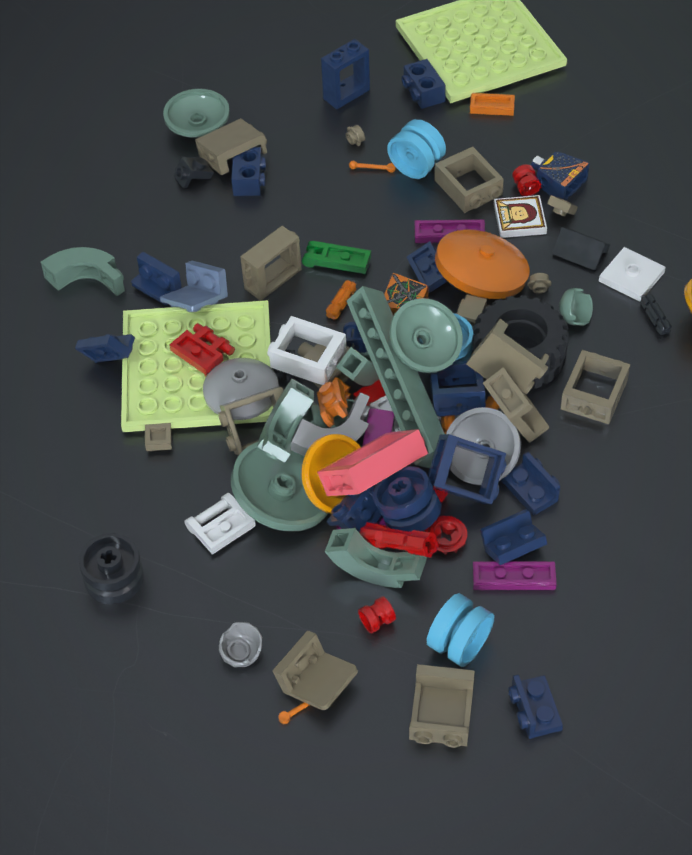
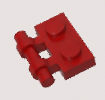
[169,323,235,375]

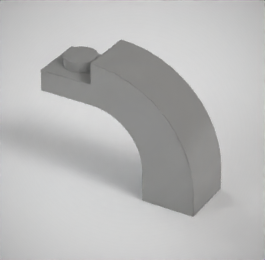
[291,392,370,456]

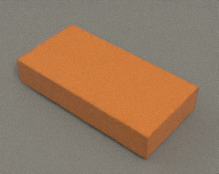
[470,93,515,116]

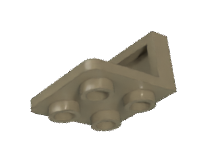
[273,631,358,710]

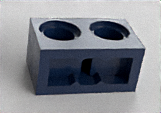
[401,59,446,109]
[232,147,266,196]

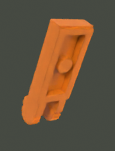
[317,379,348,427]

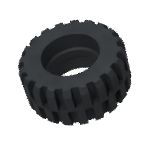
[472,295,569,389]

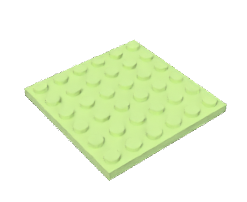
[396,0,567,103]
[121,300,273,432]

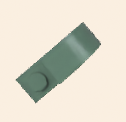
[40,247,125,296]
[336,347,379,386]
[257,379,314,462]
[325,528,427,588]

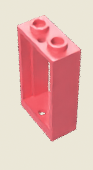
[317,429,428,496]

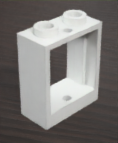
[267,316,346,385]

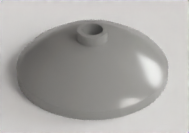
[203,358,279,420]
[446,407,521,485]

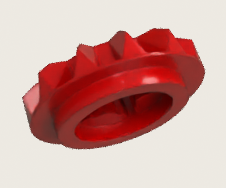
[425,516,468,555]

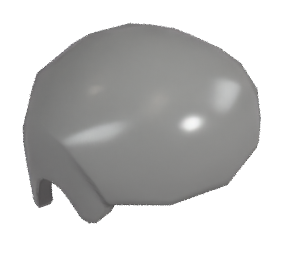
[219,622,263,667]

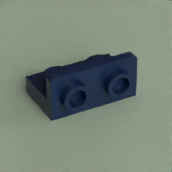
[407,241,454,294]
[131,252,182,305]
[75,334,135,363]
[501,452,560,516]
[327,486,382,533]
[480,509,547,565]
[508,674,563,739]

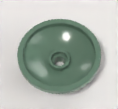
[163,89,230,138]
[389,298,463,373]

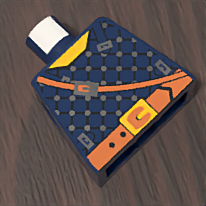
[531,152,590,201]

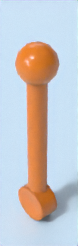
[349,160,396,173]
[278,702,310,724]

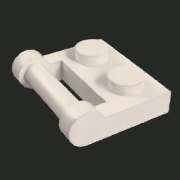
[184,493,256,555]

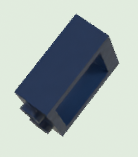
[321,39,370,109]
[430,361,486,416]
[428,434,507,504]

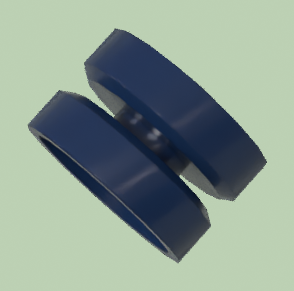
[373,466,442,532]

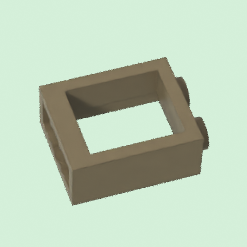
[435,147,504,213]
[240,226,302,301]
[561,350,630,424]
[218,387,283,455]

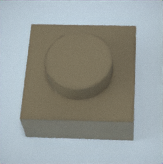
[547,195,578,216]
[145,423,172,451]

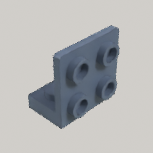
[160,260,228,312]

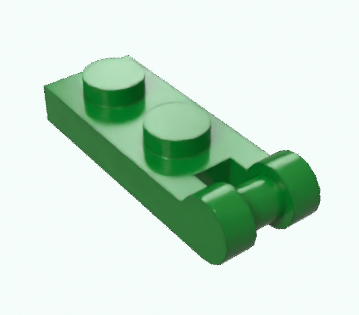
[301,241,371,274]

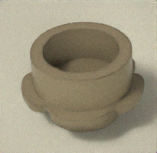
[346,125,365,146]
[528,273,552,294]

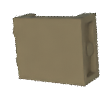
[195,118,267,175]
[466,319,549,395]
[483,367,549,443]
[409,664,475,748]

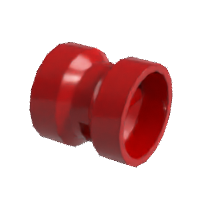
[512,164,541,196]
[358,596,396,634]

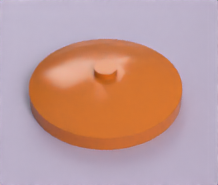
[435,230,530,299]

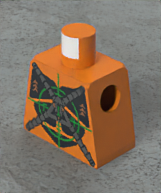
[384,273,428,316]

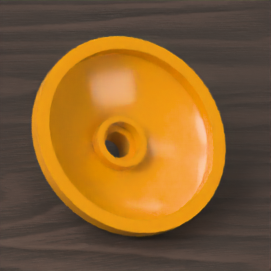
[302,434,361,514]

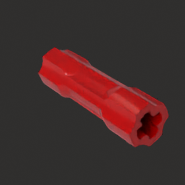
[360,522,438,557]

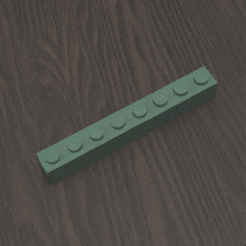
[347,286,445,468]

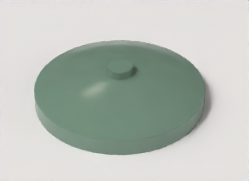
[231,442,328,531]

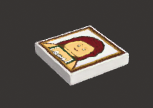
[494,195,547,238]

